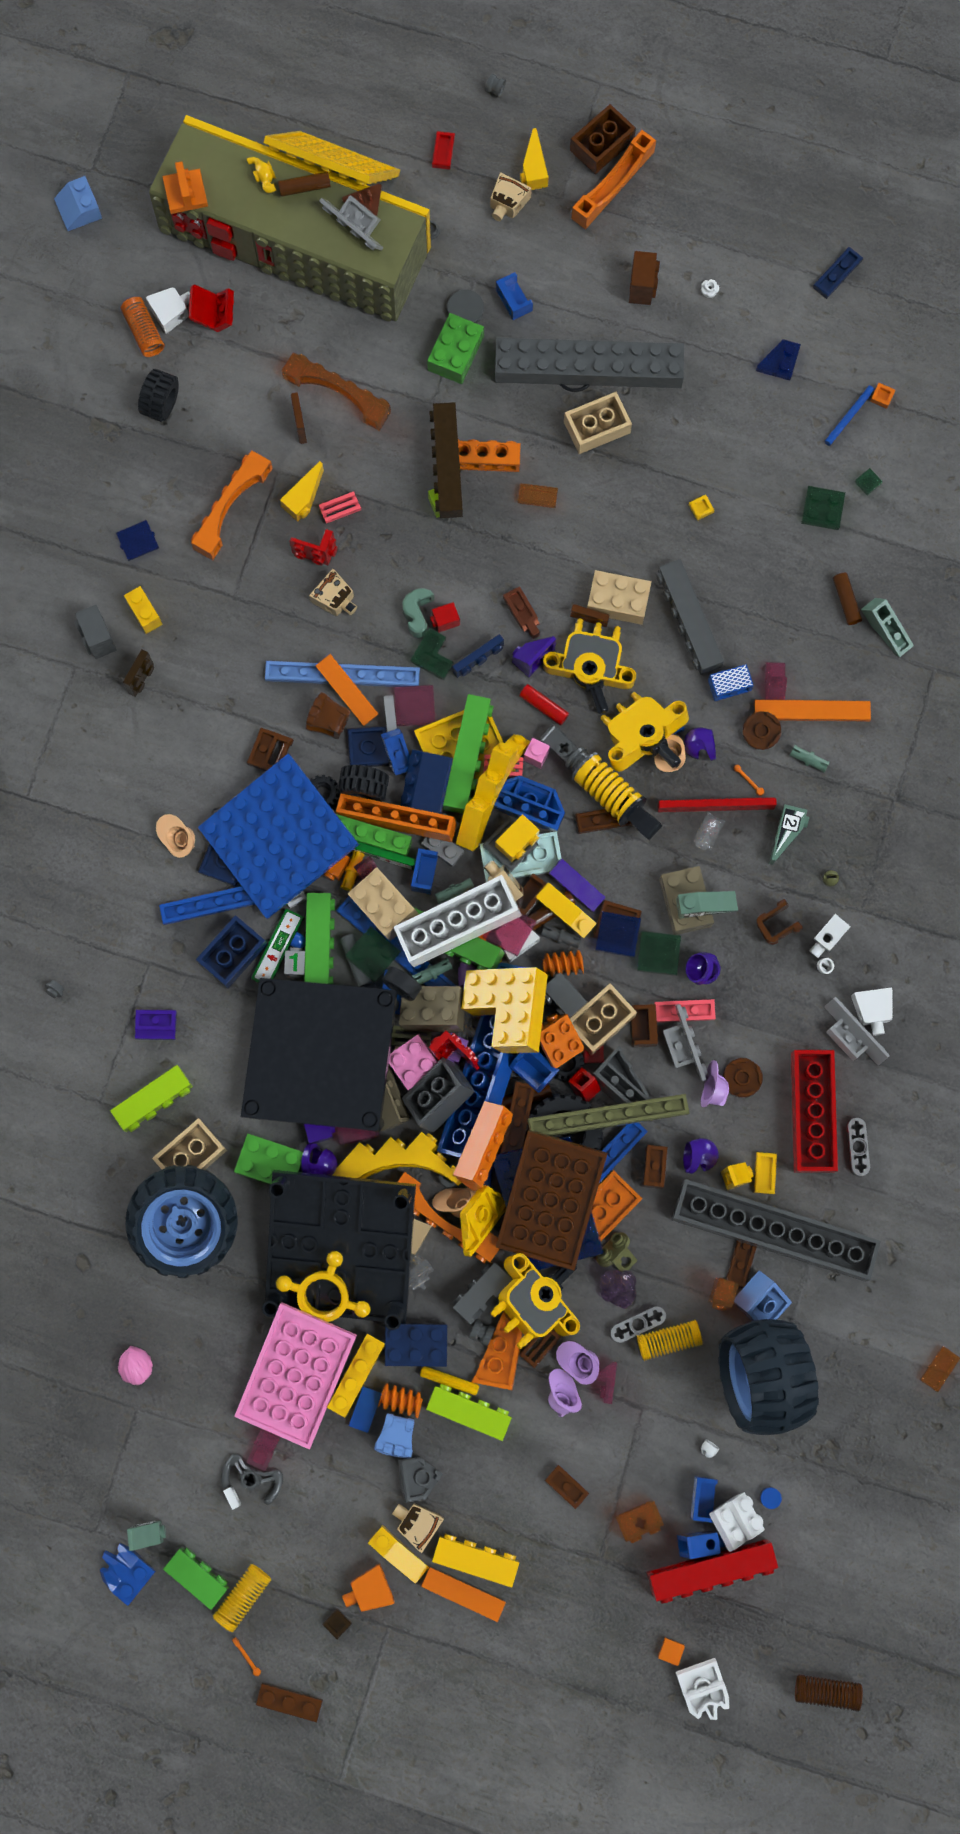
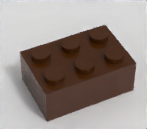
[570,104,636,175]

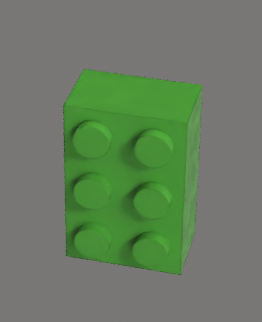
[427,313,484,384]
[234,1133,303,1185]

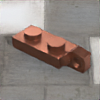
[503,586,540,639]

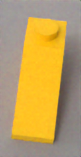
[520,128,549,190]
[280,461,324,522]
[536,882,597,938]
[720,1162,754,1190]
[368,1525,429,1584]

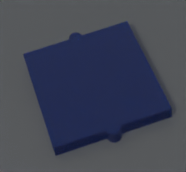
[116,520,159,561]

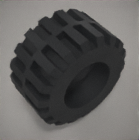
[138,369,179,422]
[337,765,389,802]

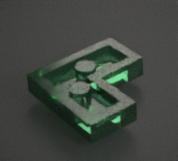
[410,628,453,680]

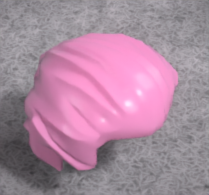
[118,1346,153,1385]

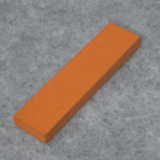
[316,654,379,726]
[421,1567,506,1622]

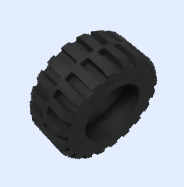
[526,1094,603,1150]

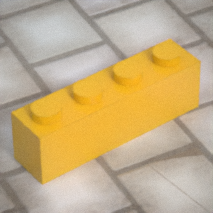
[327,1334,385,1418]
[432,1533,519,1588]

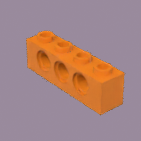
[458,439,521,472]

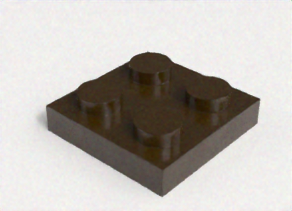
[123,649,154,697]

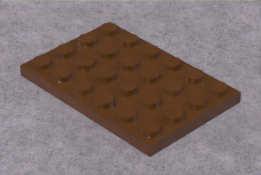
[496,1130,608,1270]

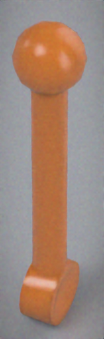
[733,765,764,796]
[232,1637,261,1676]

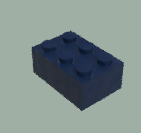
[196,915,267,989]
[385,1324,448,1367]

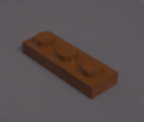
[256,1683,323,1722]

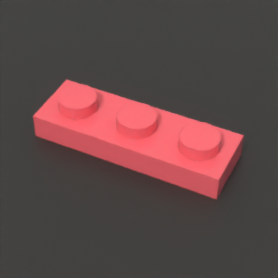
[654,999,716,1023]

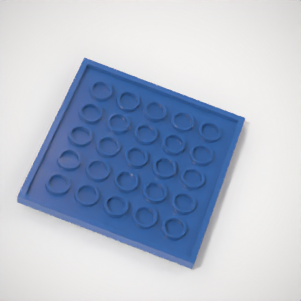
[198,753,360,919]

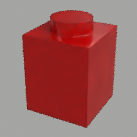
[430,602,460,633]
[568,1068,601,1102]

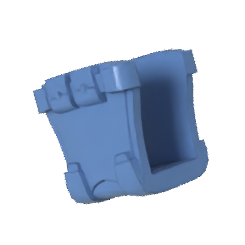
[374,1413,415,1458]

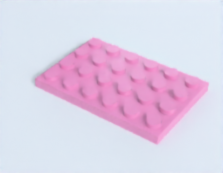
[234,1302,357,1450]

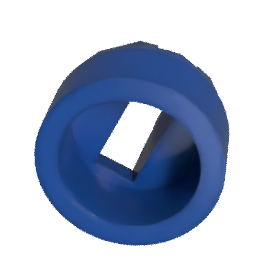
[290,932,306,948]

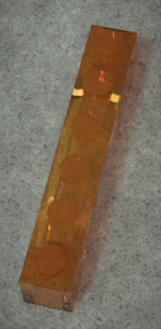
[282,352,391,431]

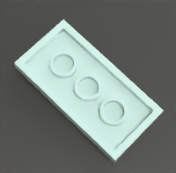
[479,831,562,882]

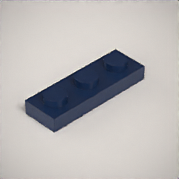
[453,634,504,678]

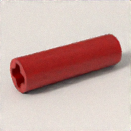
[519,684,569,726]

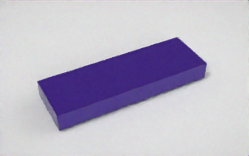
[548,859,605,912]

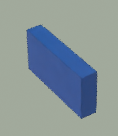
[349,1386,382,1433]

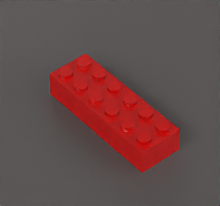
[791,1050,838,1173]
[647,1539,779,1604]

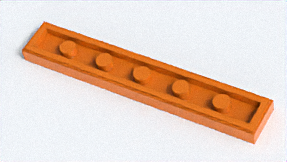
[754,700,871,722]

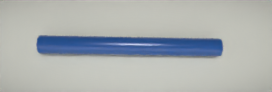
[824,385,875,446]

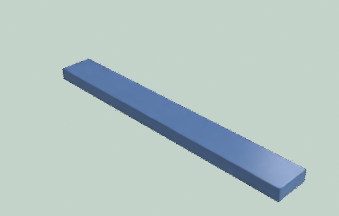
[265,661,420,688]

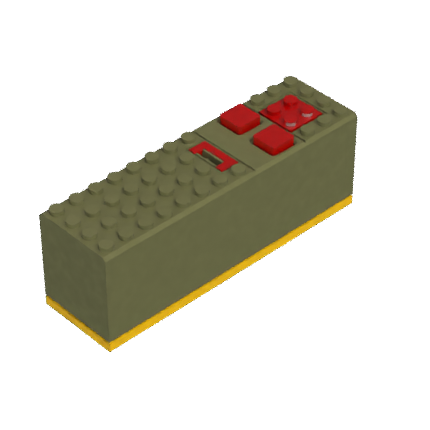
[149,115,431,321]

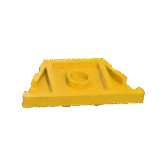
[460,1185,509,1257]

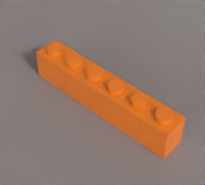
[336,794,457,842]

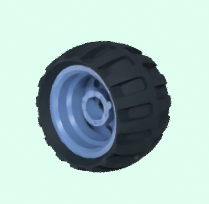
[125,1165,238,1278]
[718,1319,819,1435]

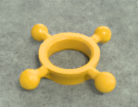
[276,1251,371,1322]

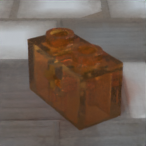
[708,1278,739,1311]
[615,1500,664,1543]

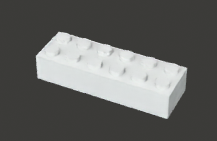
[394,875,522,967]

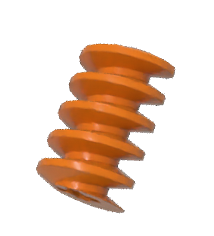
[542,950,584,977]
[378,1383,423,1419]

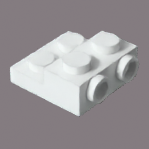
[709,1492,765,1552]

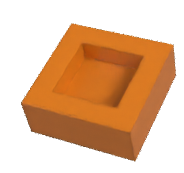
[870,383,896,409]
[658,1637,685,1666]

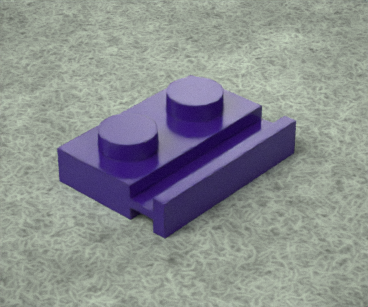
[135,1010,177,1040]

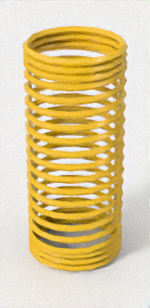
[637,1320,703,1361]
[213,1564,271,1632]

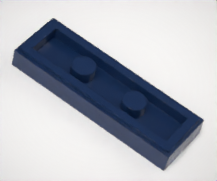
[813,247,863,299]

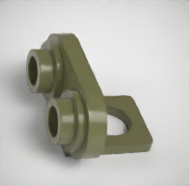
[596,1232,637,1274]

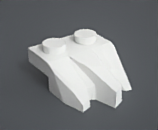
[676,1658,729,1720]

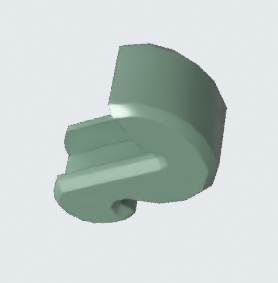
[402,588,435,638]

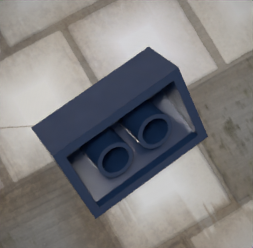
[400,749,453,814]

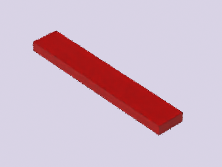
[657,797,777,812]

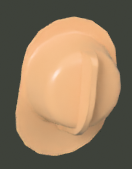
[654,735,686,772]
[156,814,195,858]
[432,1188,476,1218]

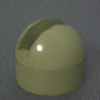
[823,870,839,887]

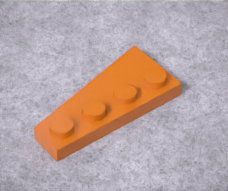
[472,1311,523,1390]

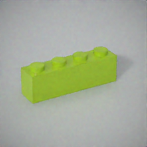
[110,1065,193,1132]
[426,1384,512,1441]

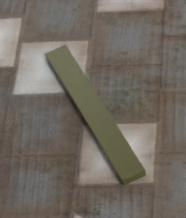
[527,1094,690,1136]

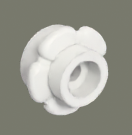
[701,279,719,298]

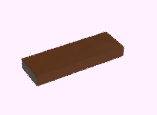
[575,809,633,834]
[725,1241,757,1288]

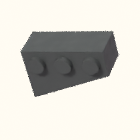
[592,1045,651,1104]
[453,1263,513,1325]

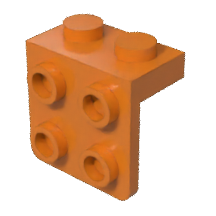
[540,1013,584,1068]

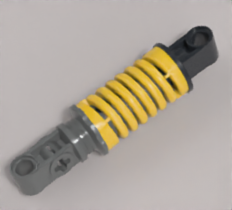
[540,723,663,840]

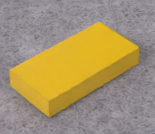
[754,1152,777,1195]

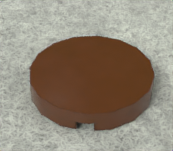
[742,711,781,750]
[723,1058,763,1098]

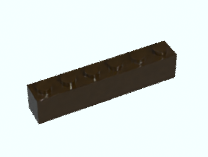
[429,402,463,518]

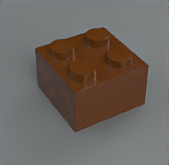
[629,251,660,305]

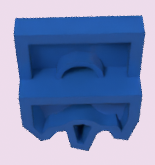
[100,1543,156,1606]

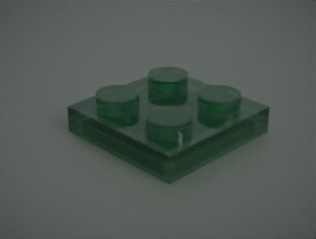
[801,486,846,530]
[345,926,401,982]
[637,931,681,976]

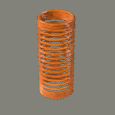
[121,297,165,357]

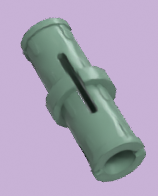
[789,745,830,773]
[434,878,475,905]
[412,958,453,985]

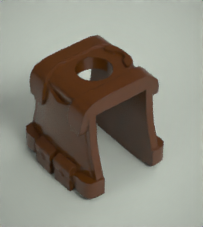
[306,692,351,739]
[757,899,803,945]

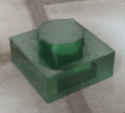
[855,468,883,496]

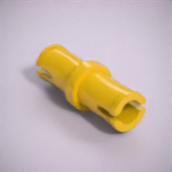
[340,851,365,891]

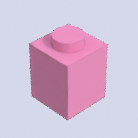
[524,738,550,769]

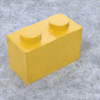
[124,586,162,634]
[495,814,540,862]

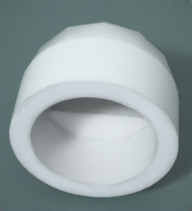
[816,958,834,974]
[701,1439,719,1458]

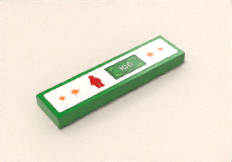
[351,842,416,870]
[251,909,304,983]

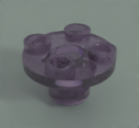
[600,1269,637,1309]

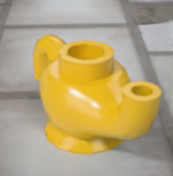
[247,157,276,193]

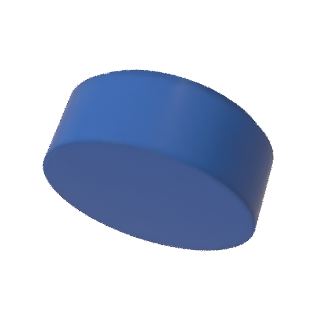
[760,1487,782,1509]

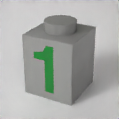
[284,948,305,978]

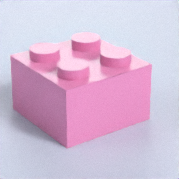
[389,1034,438,1090]

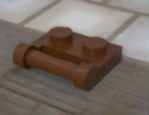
[247,728,294,771]

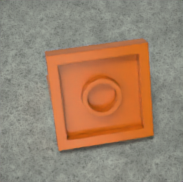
[162,161,208,214]

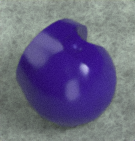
[684,727,716,761]
[686,952,721,985]
[683,1138,719,1174]
[301,1143,337,1176]

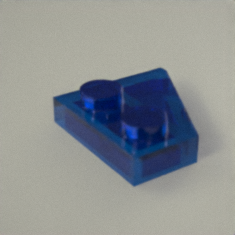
[756,339,801,381]

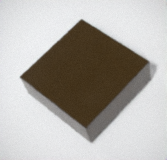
[322,1608,352,1639]

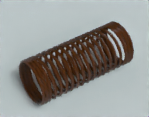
[795,1674,863,1712]

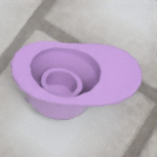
[701,1060,729,1107]
[556,1341,600,1385]
[548,1369,582,1417]

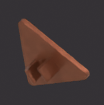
[342,184,382,216]

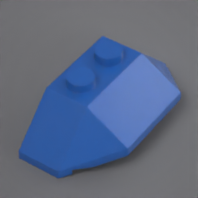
[494,775,565,831]

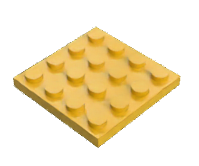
[414,710,516,787]

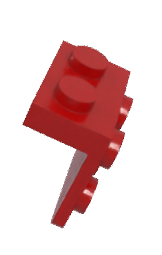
[189,284,234,332]
[289,529,338,566]
[429,1031,480,1071]

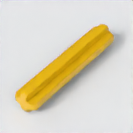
[420,1366,479,1395]

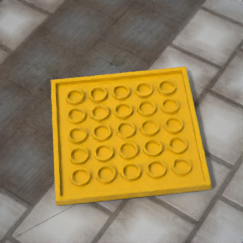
[263,131,400,186]

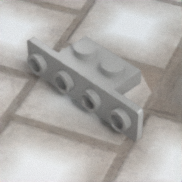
[319,195,383,250]
[825,997,890,1065]
[662,1004,708,1081]

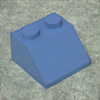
[54,176,102,231]
[732,1271,792,1321]

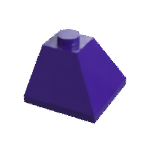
[512,636,556,677]

